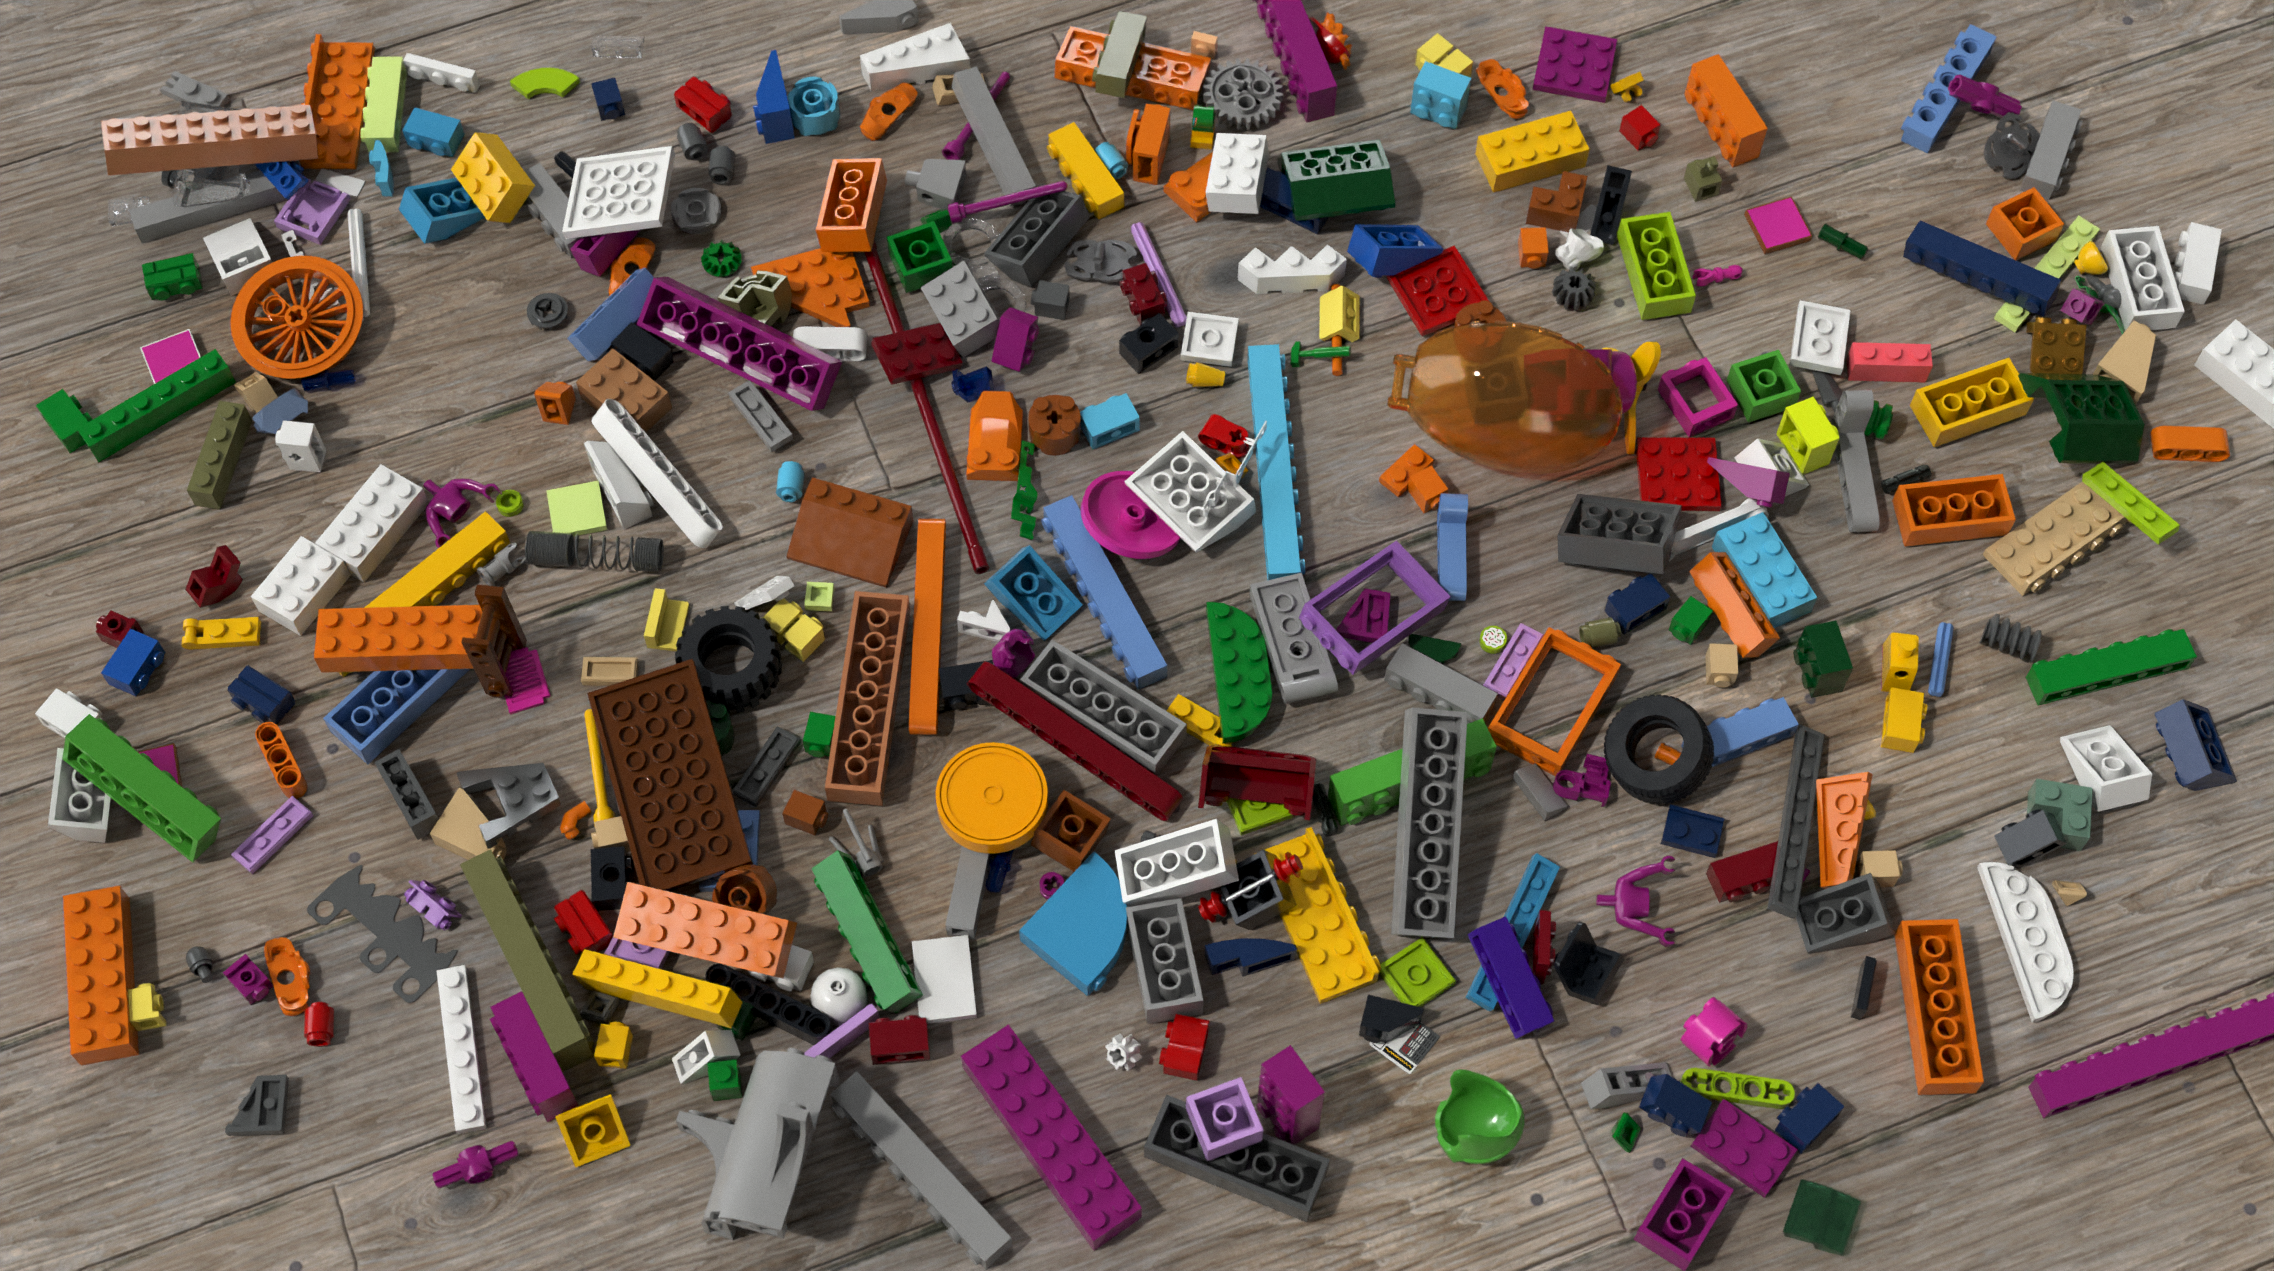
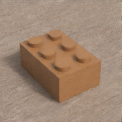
[576,349,672,433]

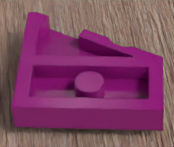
[1336,588,1390,643]

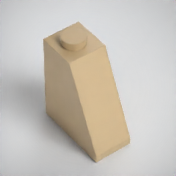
[2093,320,2156,404]
[430,788,507,860]

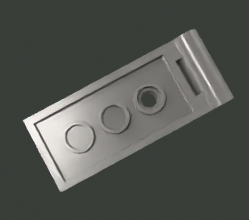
[1249,573,1338,704]

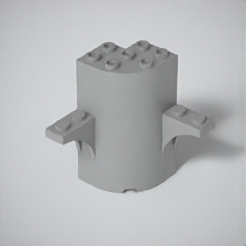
[676,1048,839,1240]

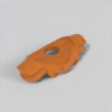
[1475,59,1529,119]
[860,82,918,141]
[608,238,655,296]
[264,937,311,1016]

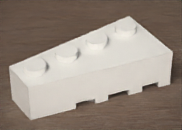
[860,23,970,92]

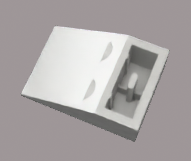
[203,218,272,296]

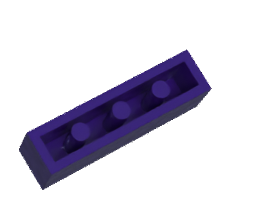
[1468,916,1554,1039]

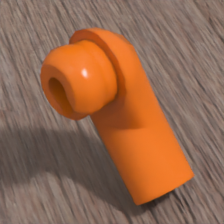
[560,801,591,840]

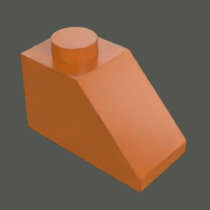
[534,382,576,425]

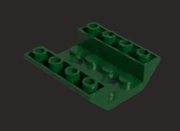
[1277,139,1396,221]
[2018,373,2145,464]

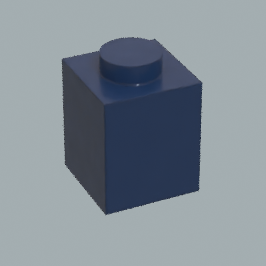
[591,77,625,121]

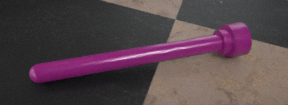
[942,72,1010,160]
[948,181,1068,224]

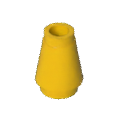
[1186,361,1225,387]

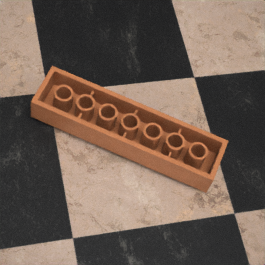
[101,104,318,175]
[825,591,910,806]

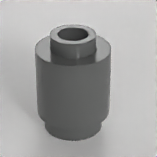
[677,123,708,161]
[709,146,735,185]

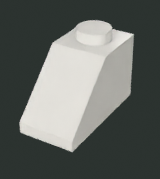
[672,1030,741,1084]

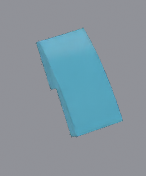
[369,140,394,197]

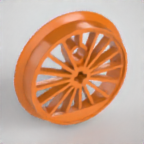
[231,256,363,379]

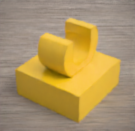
[1610,71,1644,102]

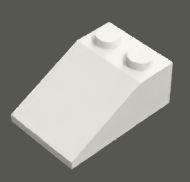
[2060,725,2152,812]

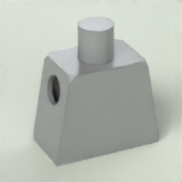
[905,159,966,211]

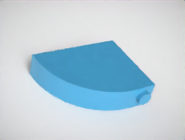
[1019,852,1127,996]

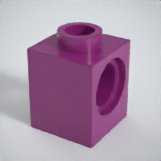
[2060,288,2104,325]

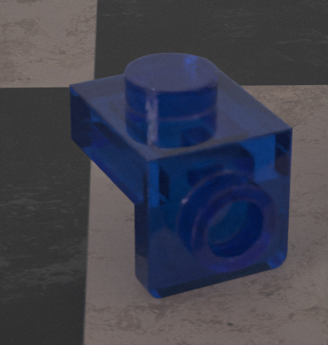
[951,366,994,403]

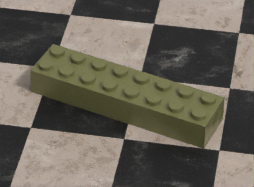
[460,849,595,1072]

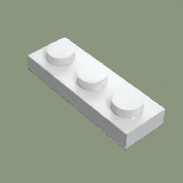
[403,53,480,93]

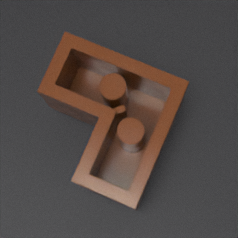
[1526,171,1588,232]

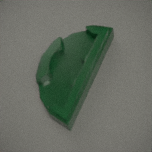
[1408,634,1462,664]

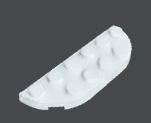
[1977,862,2073,1023]

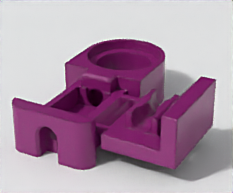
[1553,754,1611,807]

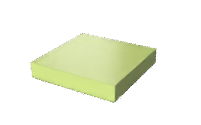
[546,481,607,536]

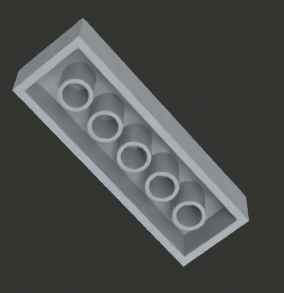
[1020,640,1187,776]

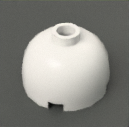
[810,967,868,1026]

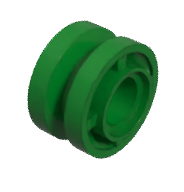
[1864,400,1894,440]

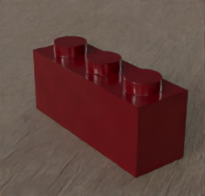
[1706,841,1778,903]

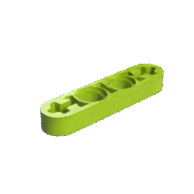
[1680,1068,1795,1109]

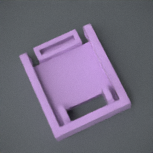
[274,178,350,245]

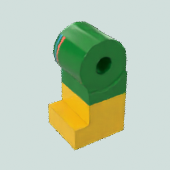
[1190,105,1215,150]

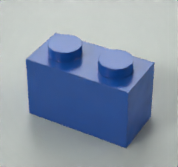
[101,629,166,697]

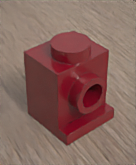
[96,610,144,648]

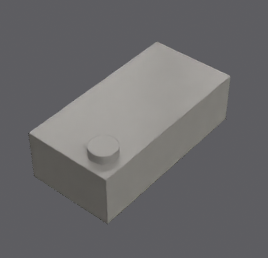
[1126,898,1203,1024]

